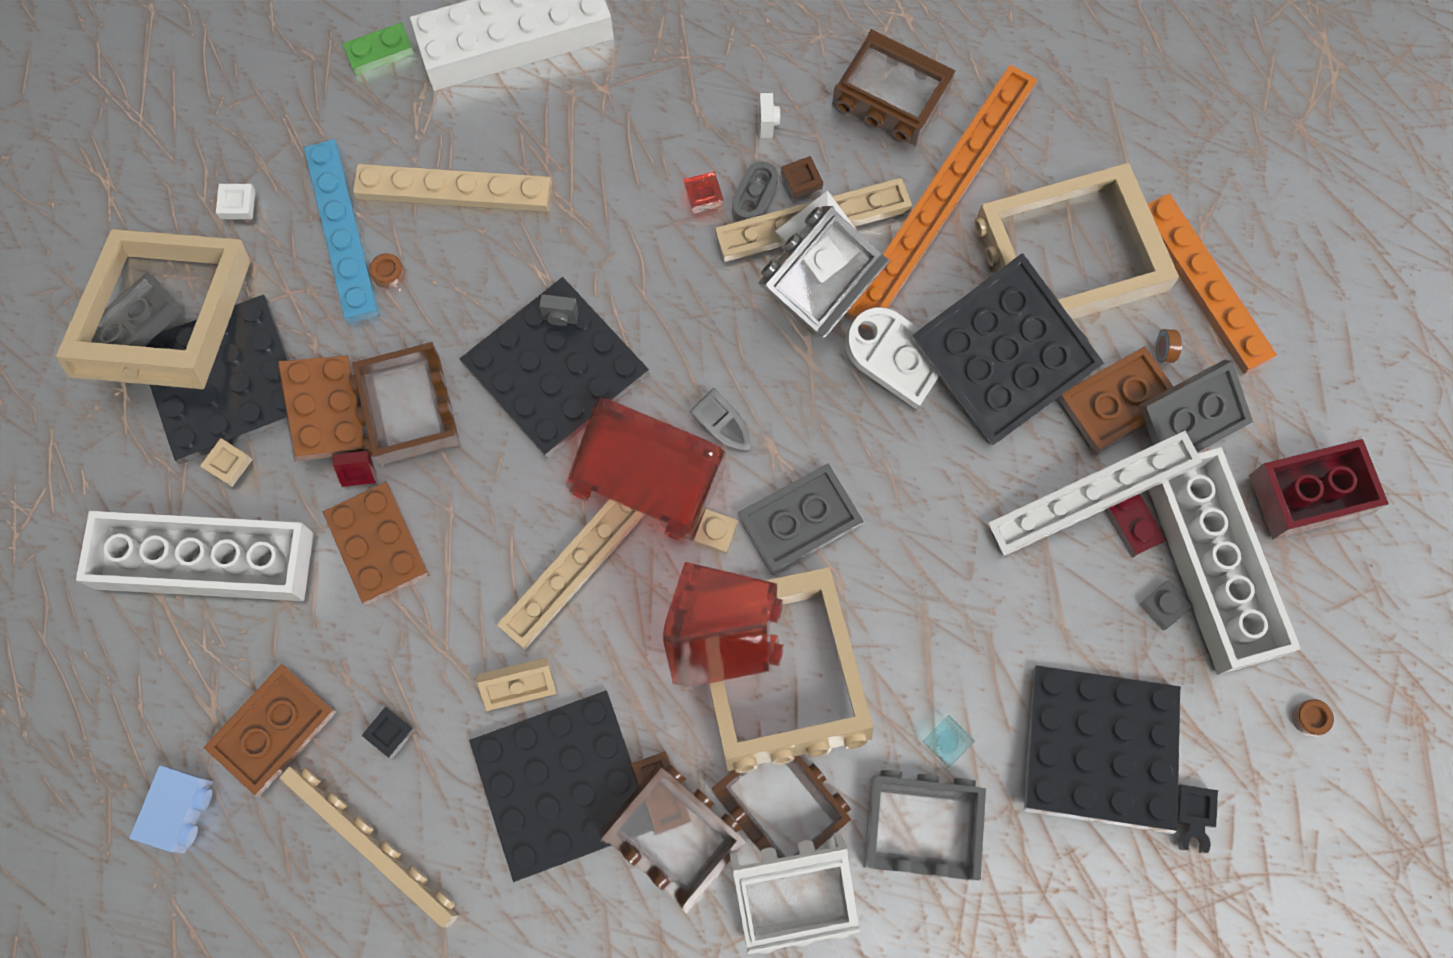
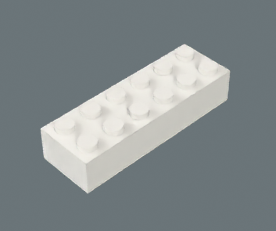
[410,0,614,91]
[1148,447,1301,675]
[76,511,314,601]

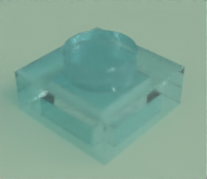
[922,715,975,768]

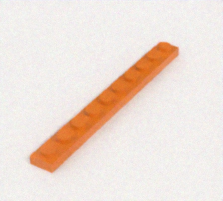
[844,64,1038,333]

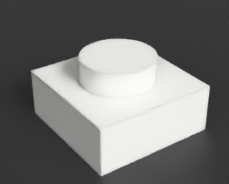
[759,93,780,139]
[216,184,256,219]

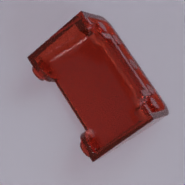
[566,398,726,541]
[663,562,784,688]

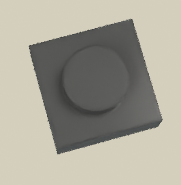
[539,294,579,326]
[1139,580,1193,631]

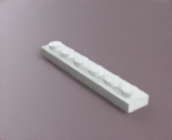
[988,431,1202,556]

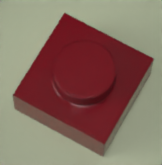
[333,451,377,487]

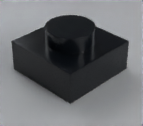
[361,706,416,759]

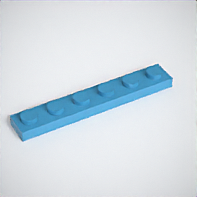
[304,139,380,324]

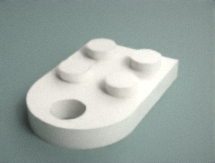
[845,308,939,409]

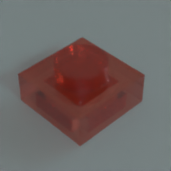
[683,171,724,214]

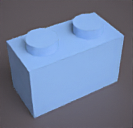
[129,765,213,853]

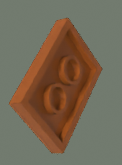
[1058,346,1173,454]
[278,355,366,462]
[322,482,430,606]
[203,664,336,797]

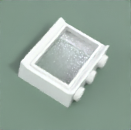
[730,832,860,955]

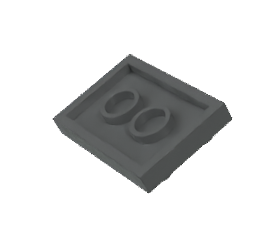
[91,271,185,347]
[1139,359,1253,452]
[738,463,864,575]

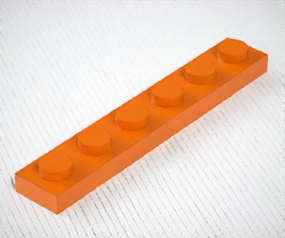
[1148,193,1277,374]

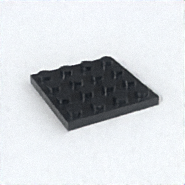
[910,253,1104,445]
[459,277,650,459]
[146,294,290,465]
[1024,665,1181,834]
[469,690,653,882]

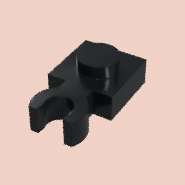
[1177,784,1218,854]

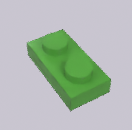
[342,22,415,76]

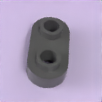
[732,161,778,221]

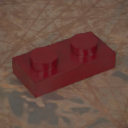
[1105,494,1167,558]

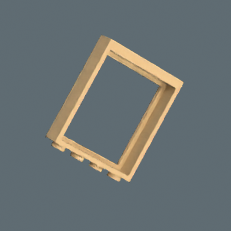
[974,162,1179,319]
[55,229,251,389]
[690,567,874,773]

